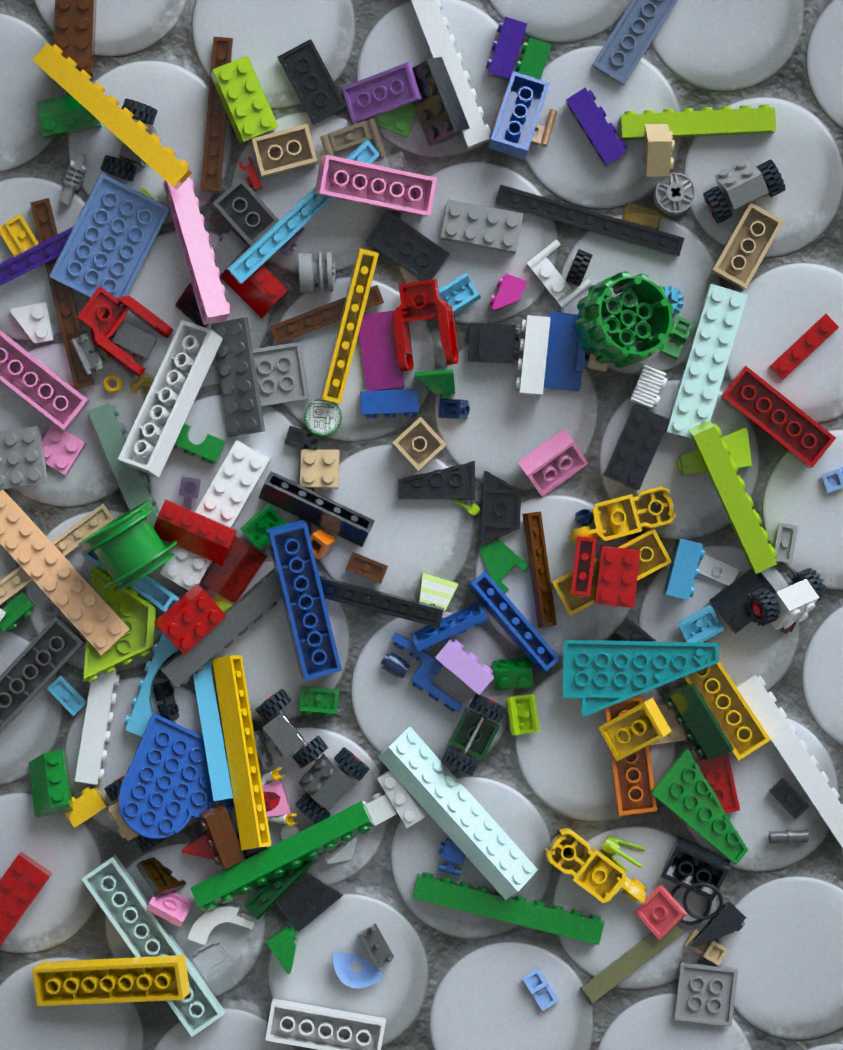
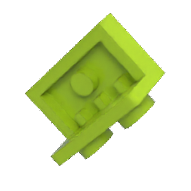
[506,694,540,736]

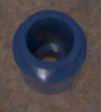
[381,652,410,678]

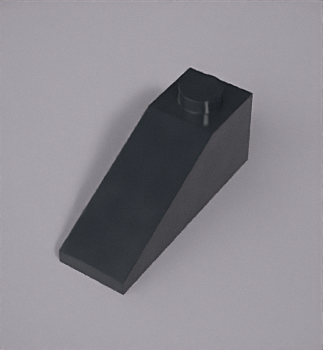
[688,902,747,947]

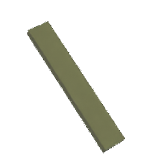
[581,924,684,1003]

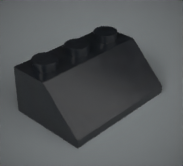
[709,568,776,634]
[661,836,730,901]

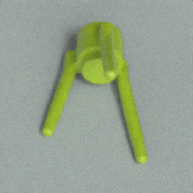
[601,835,645,872]

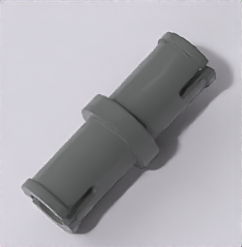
[769,829,809,845]

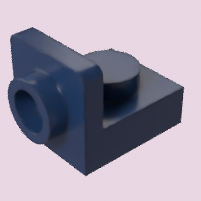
[439,399,470,419]

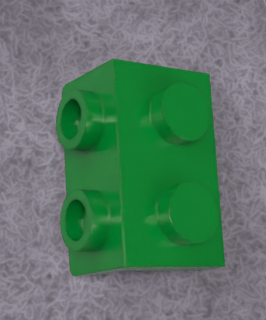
[240,503,287,550]
[0,592,36,632]
[493,657,533,690]
[299,686,339,717]

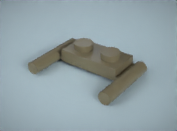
[320,118,386,157]

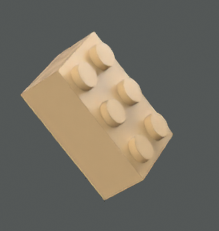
[252,124,318,178]

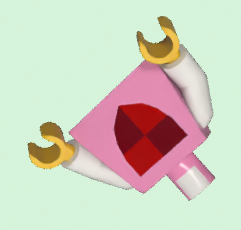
[261,767,298,826]

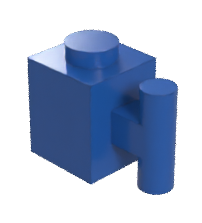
[438,838,466,876]

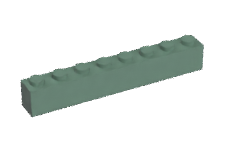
[87,402,169,545]

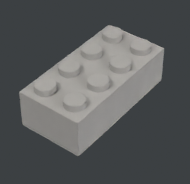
[441,199,524,254]

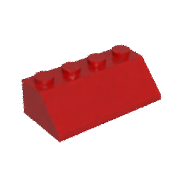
[154,499,238,566]

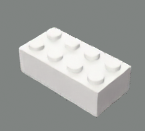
[515,315,551,396]

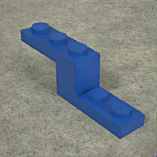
[392,632,463,712]

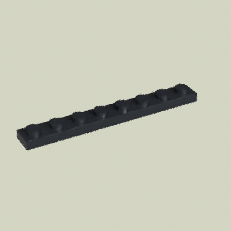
[319,576,444,628]

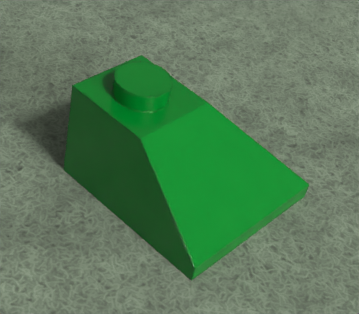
[415,369,455,399]

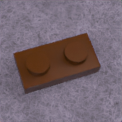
[346,552,388,584]

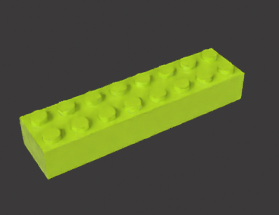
[688,420,778,574]

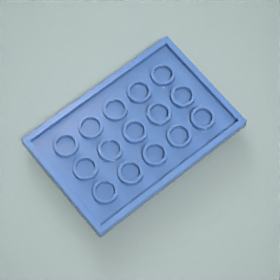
[49,173,170,298]

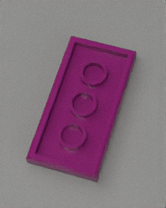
[359,310,405,391]

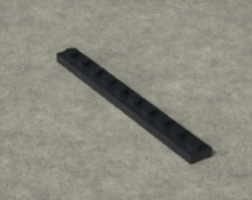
[495,184,685,257]

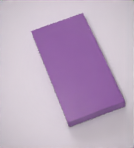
[341,62,421,124]

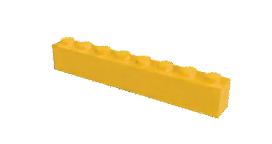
[321,248,379,404]

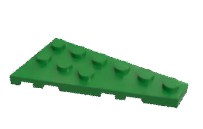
[650,747,748,865]

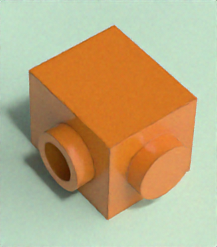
[310,528,337,560]

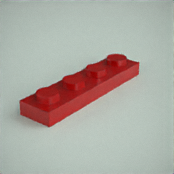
[770,313,839,380]

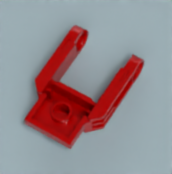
[392,279,459,372]
[76,286,174,377]

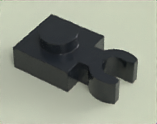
[284,425,320,450]

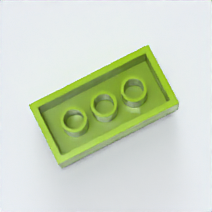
[209,55,278,144]

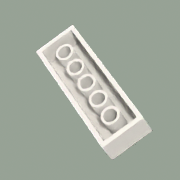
[265,998,386,1050]

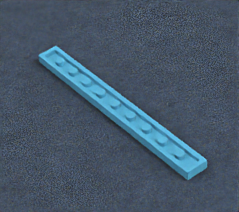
[227,140,380,284]

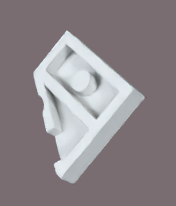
[10,302,54,344]

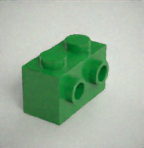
[515,37,552,80]

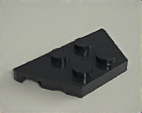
[480,471,521,545]

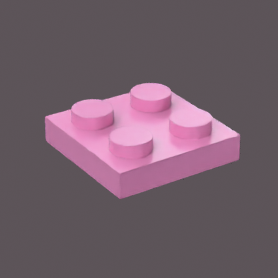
[42,423,86,476]
[146,891,193,927]

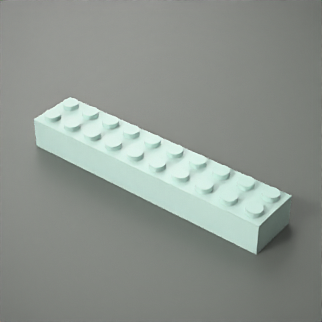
[377,727,538,900]
[82,854,225,1037]

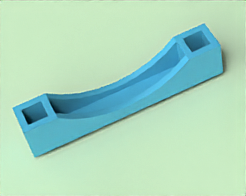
[82,550,181,612]
[124,631,178,737]

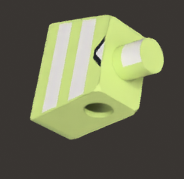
[419,573,458,612]

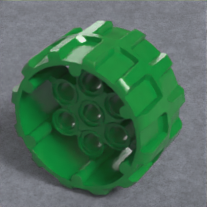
[575,271,674,368]

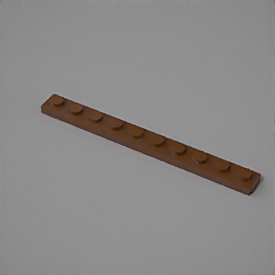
[30,198,95,389]

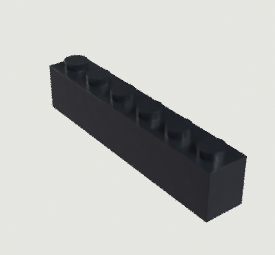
[258,471,375,547]

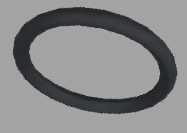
[682,883,724,920]

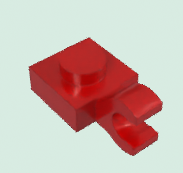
[238,157,263,191]

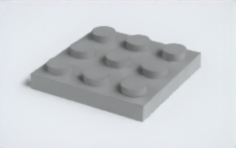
[253,342,309,407]
[0,426,48,490]
[674,962,738,1027]

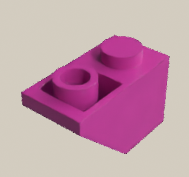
[489,273,527,311]

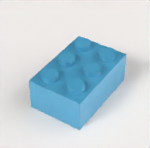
[663,538,705,600]

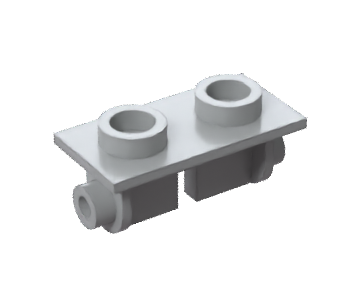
[71,333,104,375]
[254,729,274,770]

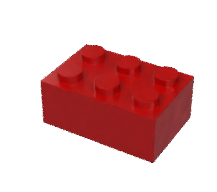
[594,546,641,608]
[154,584,227,655]

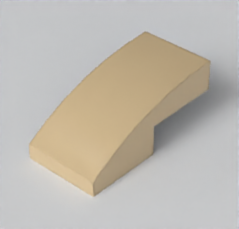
[684,928,729,966]

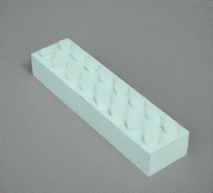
[665,284,748,440]

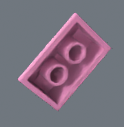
[517,429,588,498]

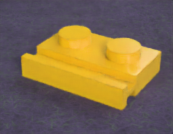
[0,214,39,256]

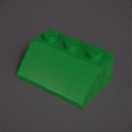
[37,94,102,140]
[29,750,73,818]

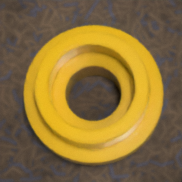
[103,374,123,394]

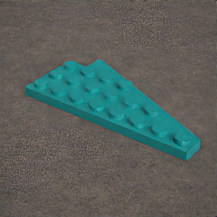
[563,640,719,716]

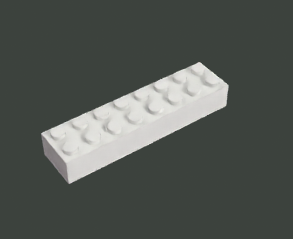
[118,320,223,477]
[160,440,271,590]

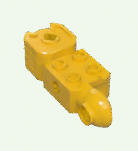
[567,486,676,544]
[545,828,647,903]

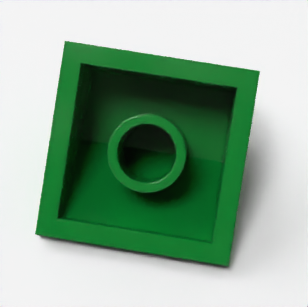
[266,924,298,974]

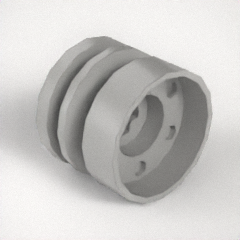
[653,172,696,216]
[299,251,336,293]

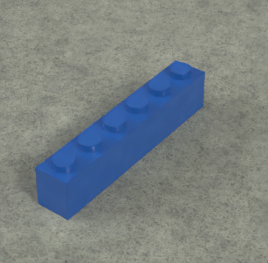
[467,571,560,673]

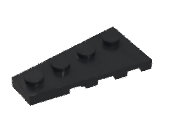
[398,461,475,500]

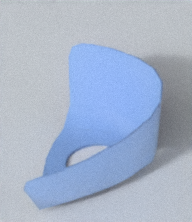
[332,952,383,989]

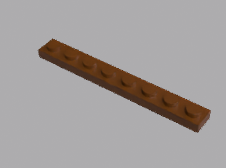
[201,36,233,192]

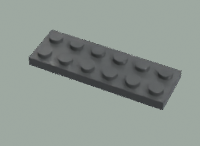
[211,317,265,438]

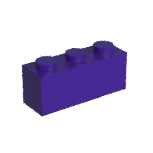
[485,17,527,81]

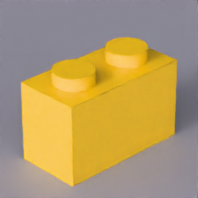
[65,786,108,828]

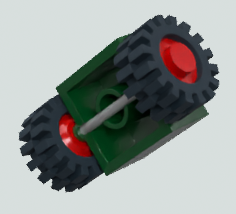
[442,693,506,776]

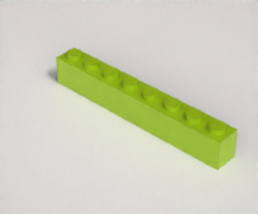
[620,104,776,140]

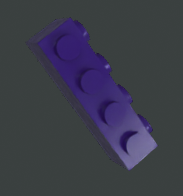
[565,87,627,167]

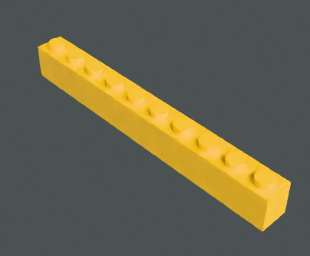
[32,43,192,190]
[212,655,271,850]

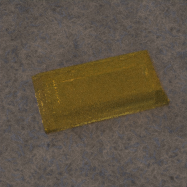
[622,202,663,230]

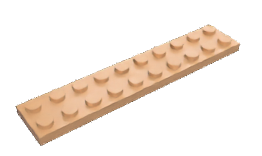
[0,490,131,656]

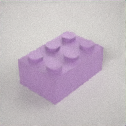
[435,638,494,695]

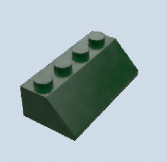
[664,682,734,760]

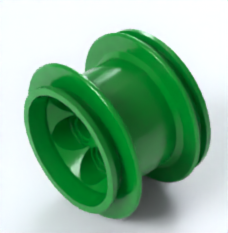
[77,500,177,592]

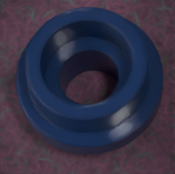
[575,509,594,526]

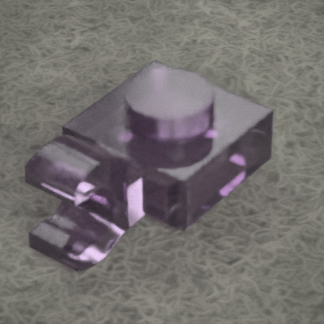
[179,476,201,510]

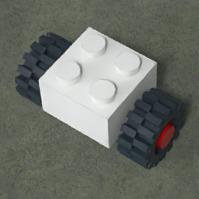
[745,568,826,630]

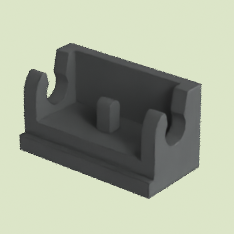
[359,923,394,969]

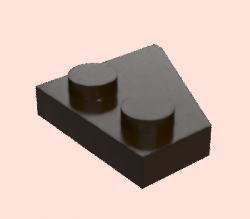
[136,857,187,897]

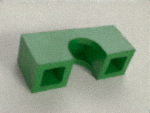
[173,423,226,464]

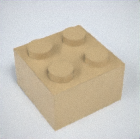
[643,124,675,177]
[392,417,447,471]

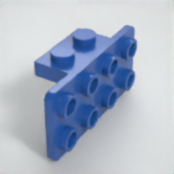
[544,312,588,392]

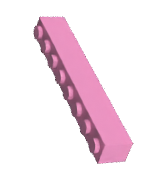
[162,177,231,325]

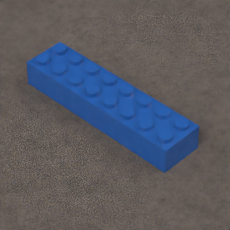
[265,520,342,681]

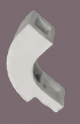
[188,904,256,946]

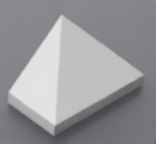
[323,836,357,864]

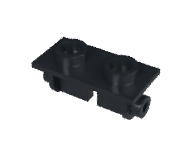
[153,680,179,720]

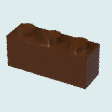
[199,804,245,869]

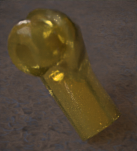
[129,375,155,393]

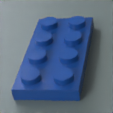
[411,601,488,652]

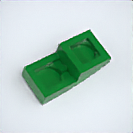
[660,315,694,360]

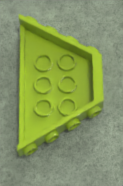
[83,566,156,683]

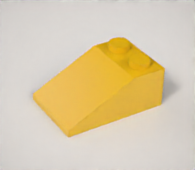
[598,697,671,761]

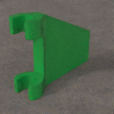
[478,539,530,594]

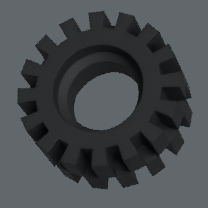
[565,249,593,286]

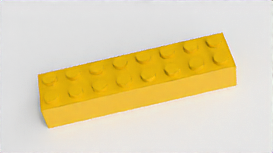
[32,955,190,1006]

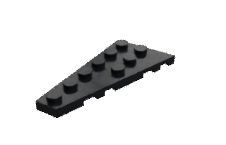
[236,832,343,932]

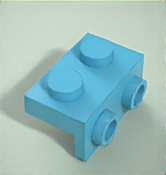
[438,273,481,316]
[677,605,724,642]

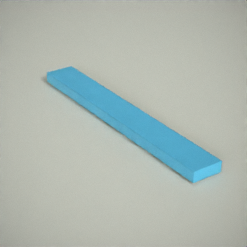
[193,660,233,802]

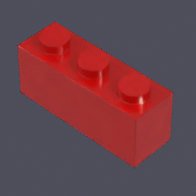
[570,536,597,597]

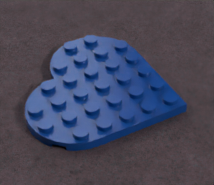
[118,713,235,839]

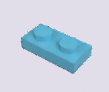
[47,675,87,716]

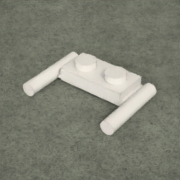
[526,239,592,308]

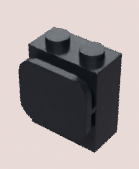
[468,323,519,364]

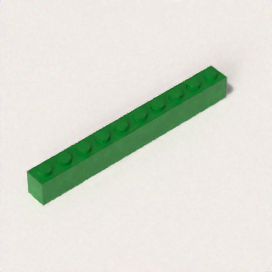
[190,801,375,912]
[412,872,605,945]

